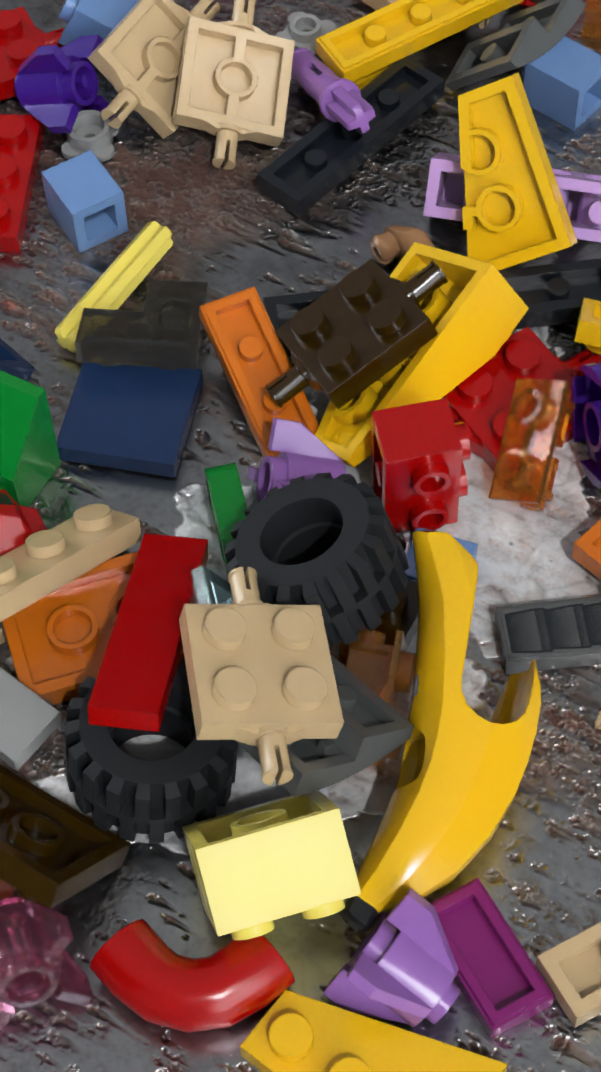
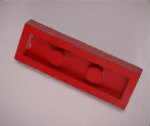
[0,114,45,253]

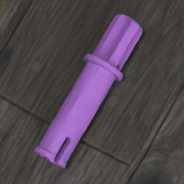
[291,48,376,134]

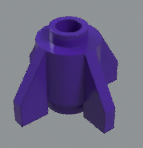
[14,35,114,133]

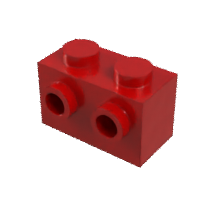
[371,398,471,533]

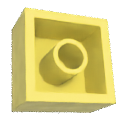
[182,790,362,940]

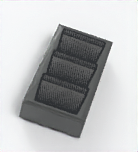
[495,596,601,674]

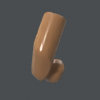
[370,225,436,265]

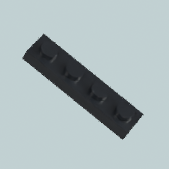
[257,57,445,217]

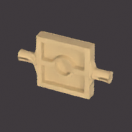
[88,0,220,139]
[172,0,295,170]
[179,567,344,786]

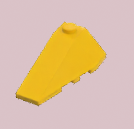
[315,242,529,468]

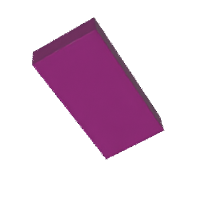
[430,878,555,1040]

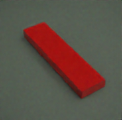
[87,533,208,732]

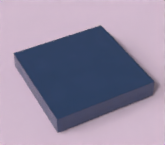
[57,352,203,478]

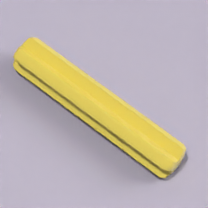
[54,221,173,354]

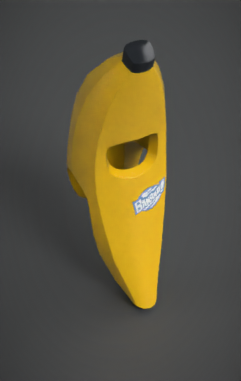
[338,530,541,932]

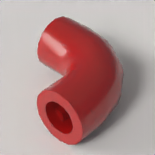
[90,919,295,1033]

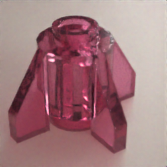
[0,897,93,1033]

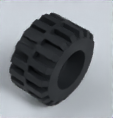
[225,472,409,650]
[65,658,238,843]

